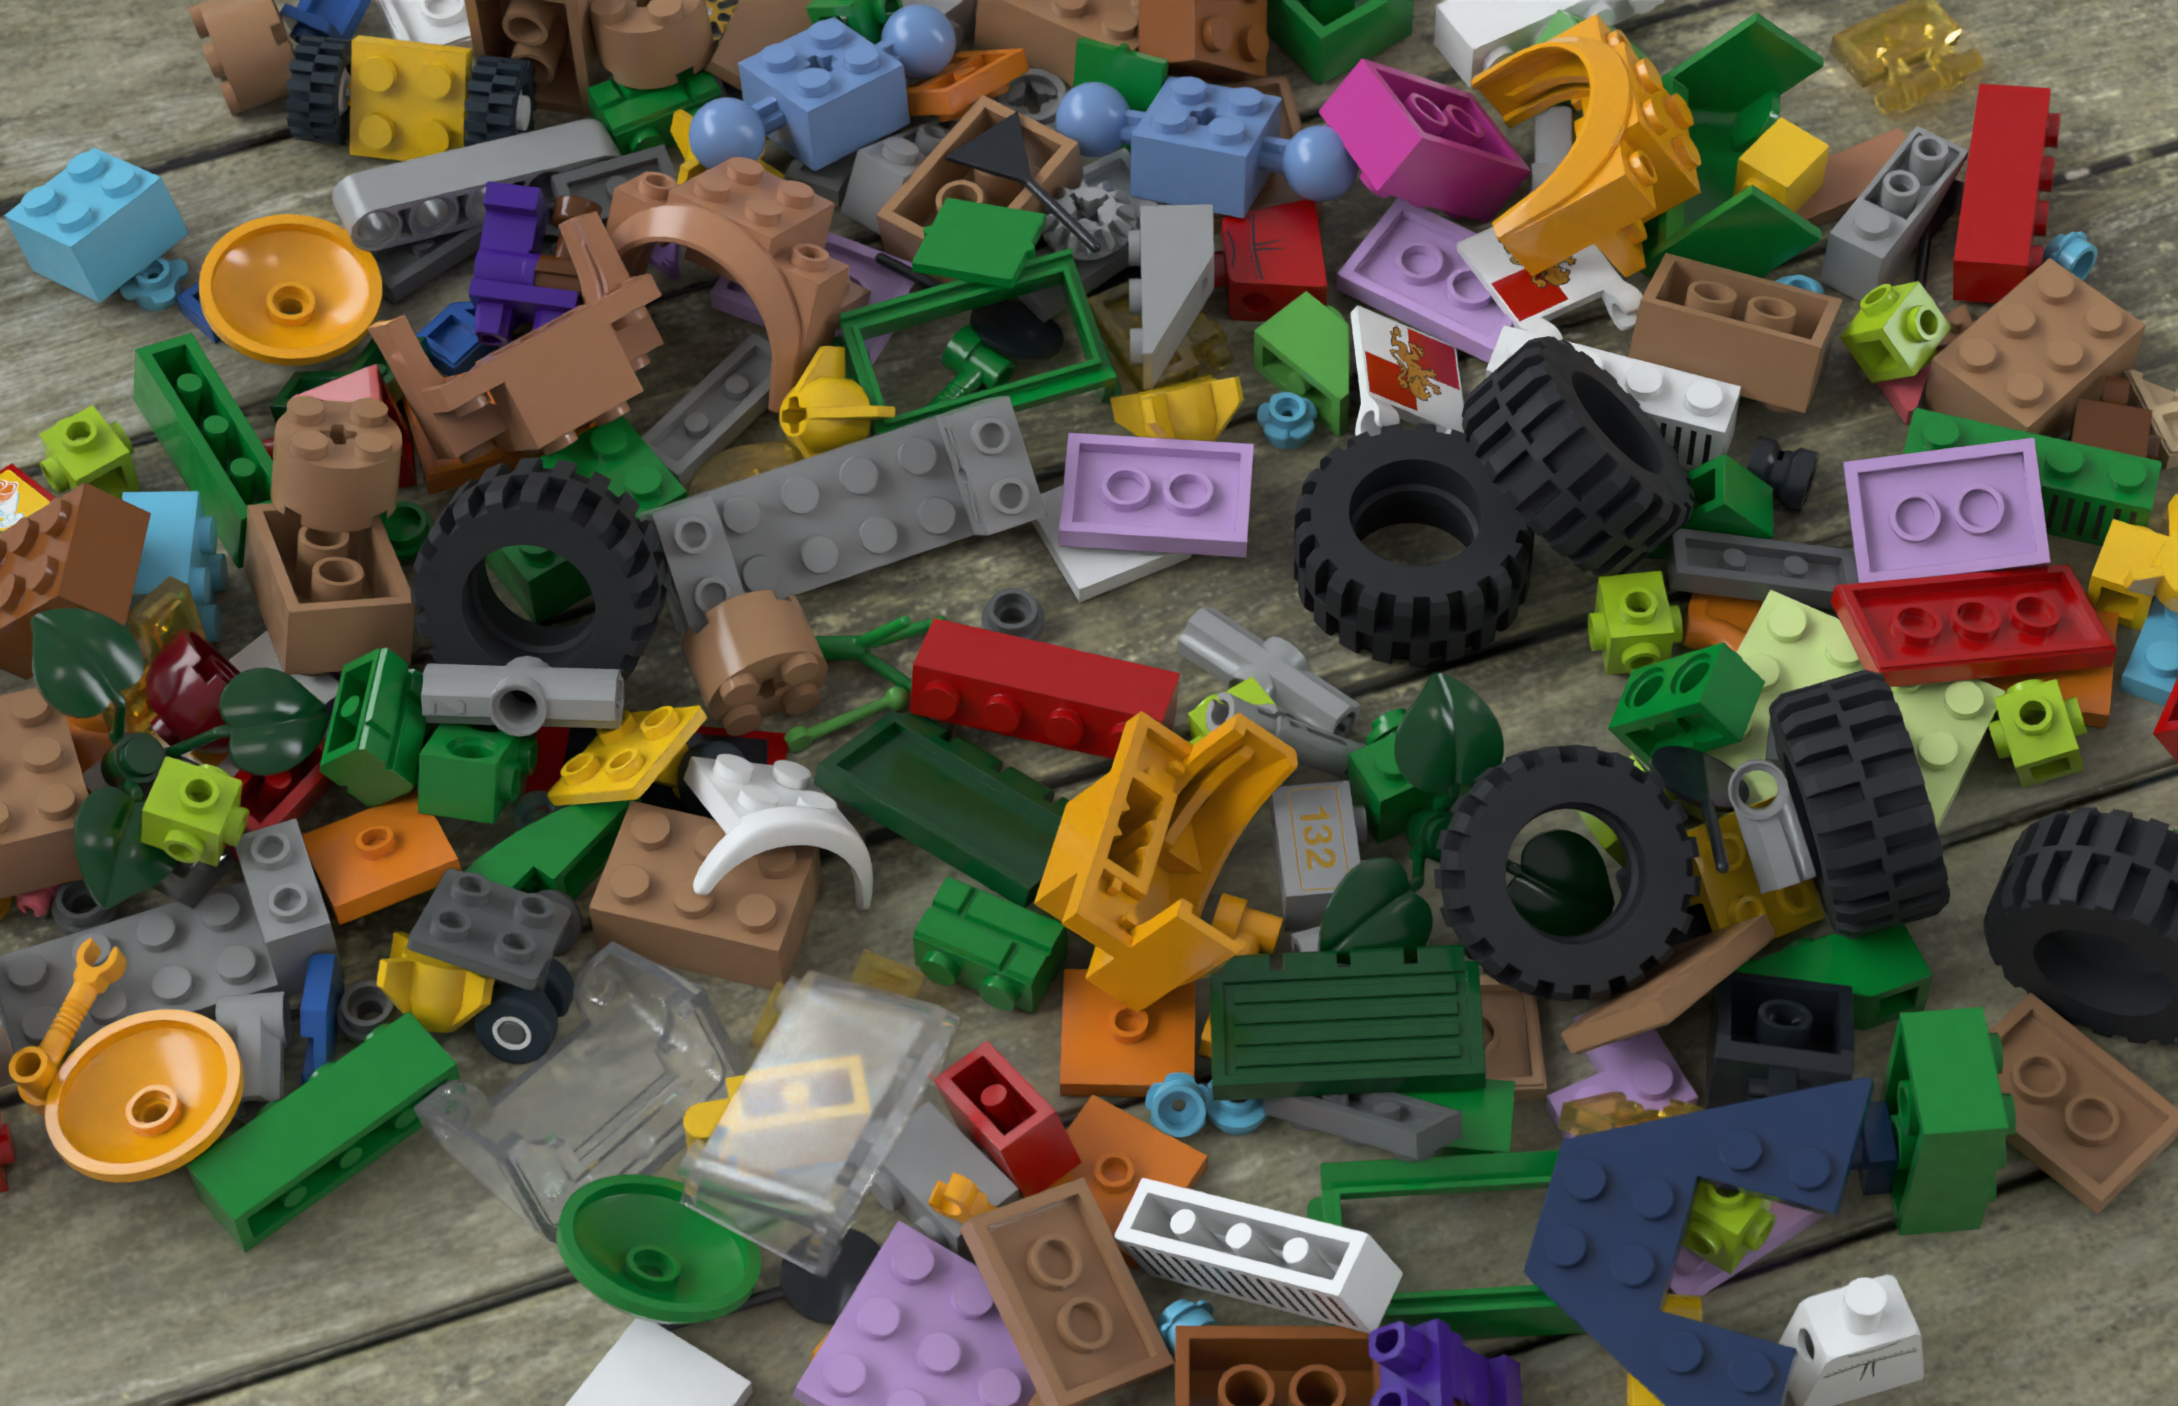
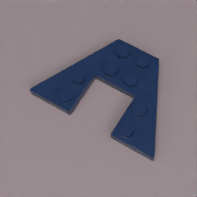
[1523,1077,1875,1406]

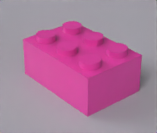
[1318,58,1532,223]

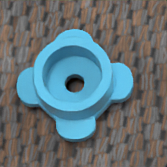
[119,257,189,311]

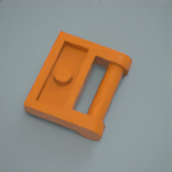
[906,49,1030,122]

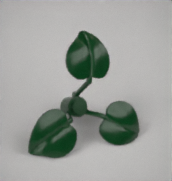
[30,608,329,910]
[1318,672,1615,965]

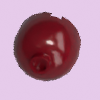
[145,628,241,755]

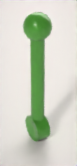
[784,686,909,752]

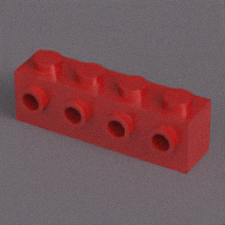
[1953,83,2061,304]
[910,618,1180,760]

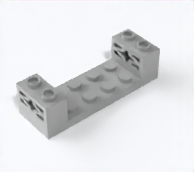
[638,396,1047,634]
[0,818,346,1087]

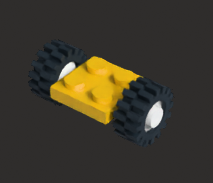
[286,35,537,161]

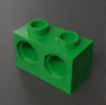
[1608,642,1765,767]
[418,723,539,824]

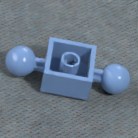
[689,4,956,171]
[1056,76,1359,218]

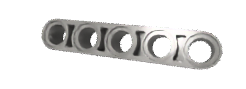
[332,119,622,251]

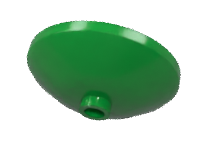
[556,1174,761,1325]

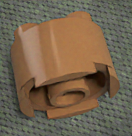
[188,0,296,116]
[589,0,714,89]
[271,396,402,532]
[681,590,828,736]

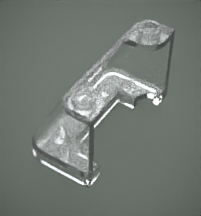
[413,941,745,1243]
[677,970,963,1279]

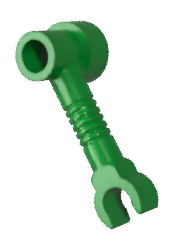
[925,325,1015,407]

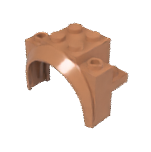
[606,156,871,413]
[367,211,664,464]

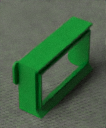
[832,248,1121,437]
[1307,1150,1586,1340]

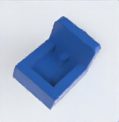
[279,0,372,45]

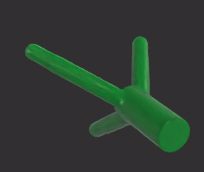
[815,615,947,694]

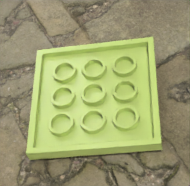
[1677,590,2006,831]

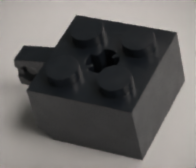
[1706,971,1855,1110]

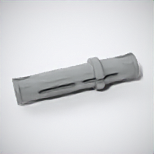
[1205,692,1367,781]

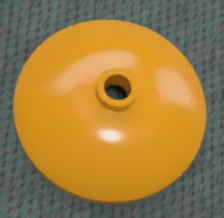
[199,214,382,366]
[45,1009,244,1182]

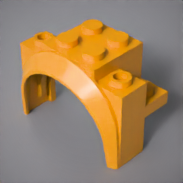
[1471,13,1701,278]
[1034,711,1298,1013]

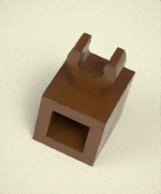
[2068,376,2160,460]

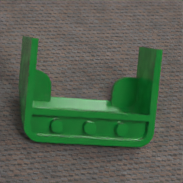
[1638,12,1824,278]

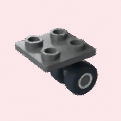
[407,868,575,1064]

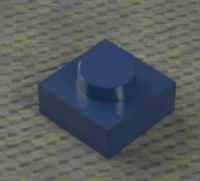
[1850,1100,1898,1195]

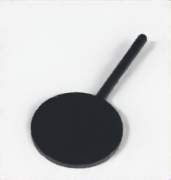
[875,253,1064,360]
[1649,746,1749,874]
[657,1226,881,1331]

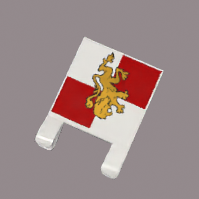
[1456,227,1643,340]
[1351,305,1464,436]

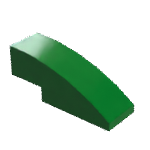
[464,797,642,900]

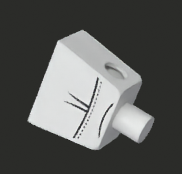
[1778,1275,1924,1406]

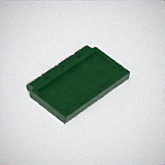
[814,710,1070,908]
[1210,944,1486,1101]

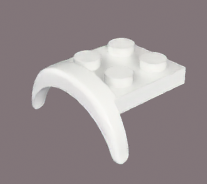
[683,754,873,910]

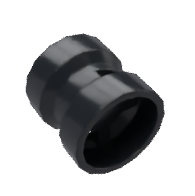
[1746,435,1819,512]

